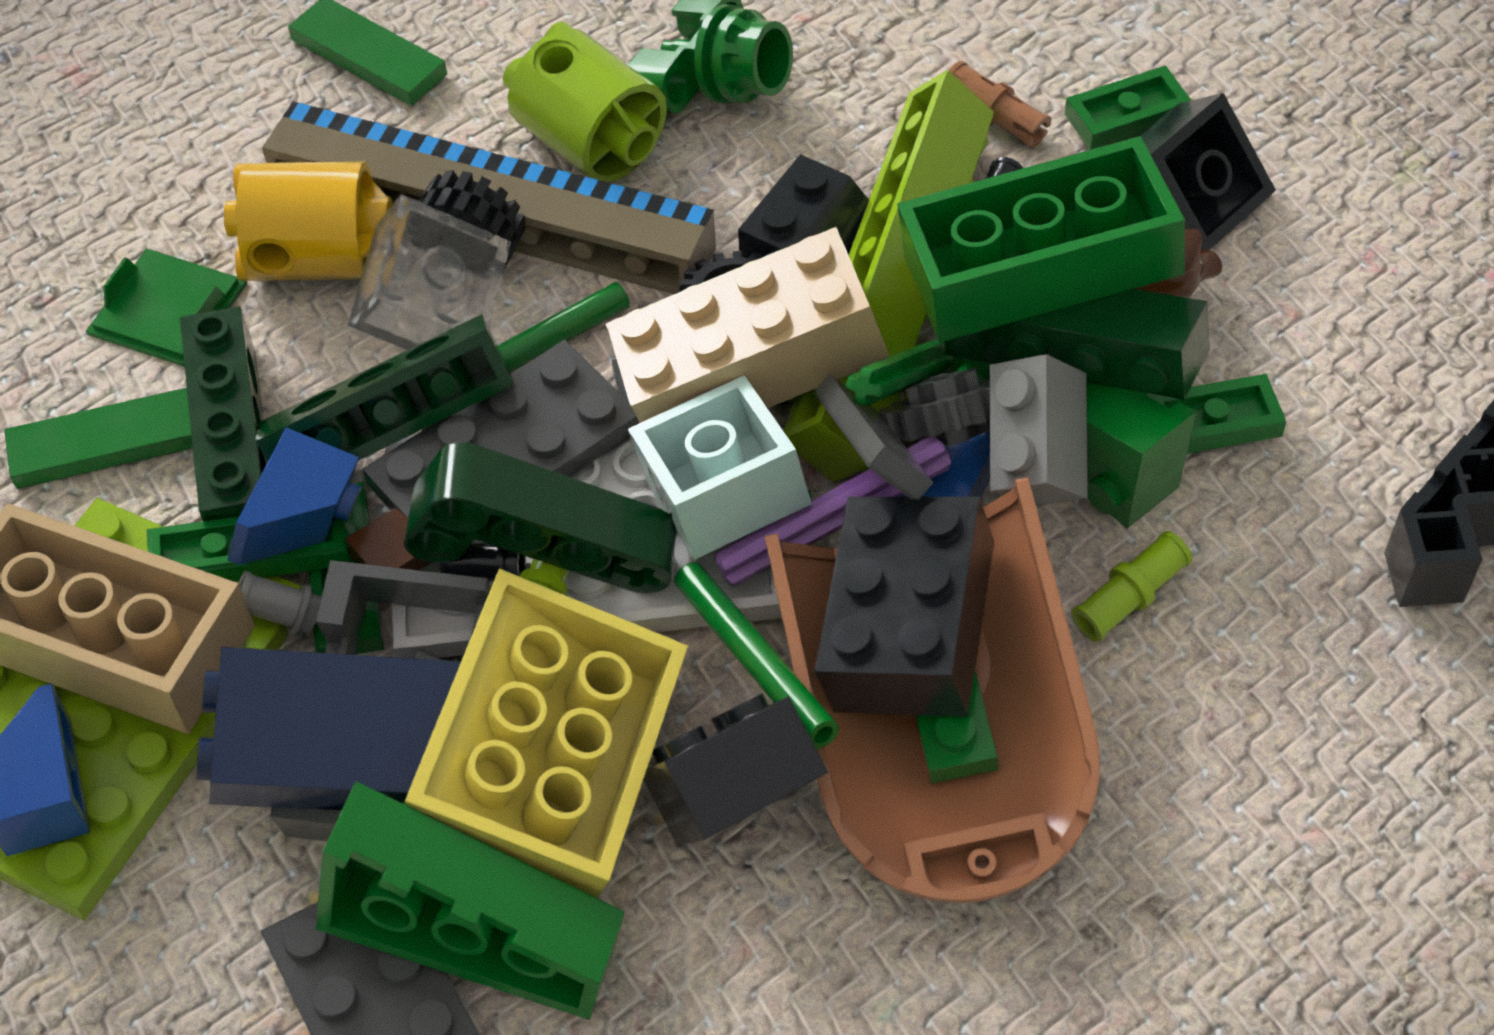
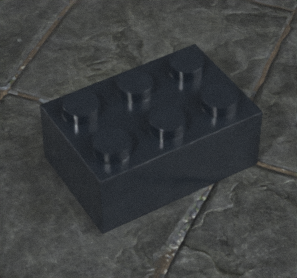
[814,497,994,717]

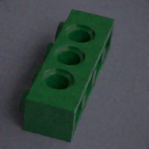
[180,306,268,521]
[256,314,515,462]

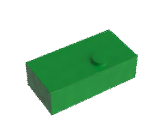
[897,136,1185,343]

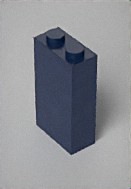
[196,647,461,811]

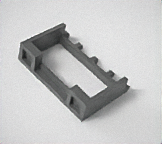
[270,560,491,842]

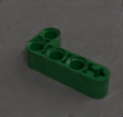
[403,443,676,593]

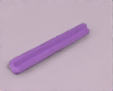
[715,436,951,587]

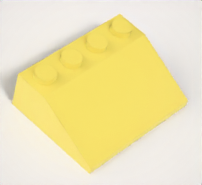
[404,569,688,898]

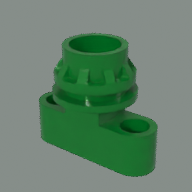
[628,0,793,113]

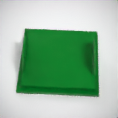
[86,248,247,367]

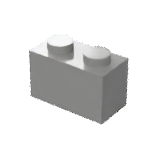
[990,354,1088,506]

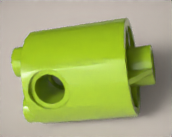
[502,21,667,183]

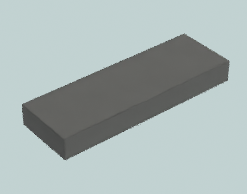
[815,374,933,500]

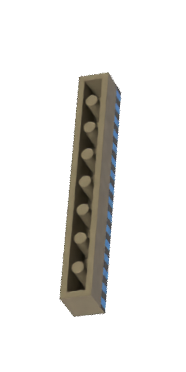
[262,101,716,295]

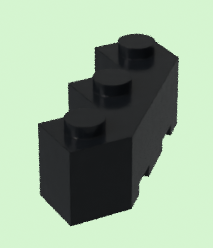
[1384,400,1494,607]

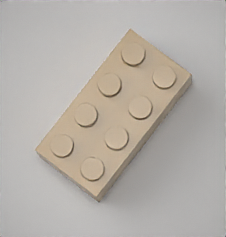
[606,227,890,423]
[0,503,255,735]

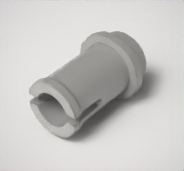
[239,571,322,636]

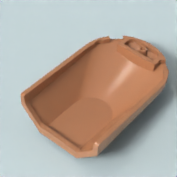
[765,477,1100,903]

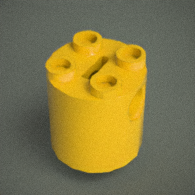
[224,161,394,281]

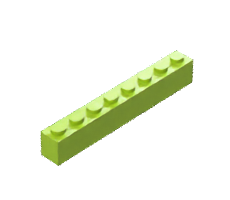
[783,69,994,482]

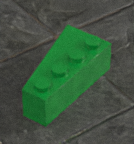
[951,357,1197,529]
[316,781,625,1020]

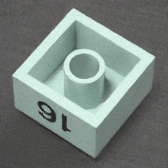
[628,375,812,560]

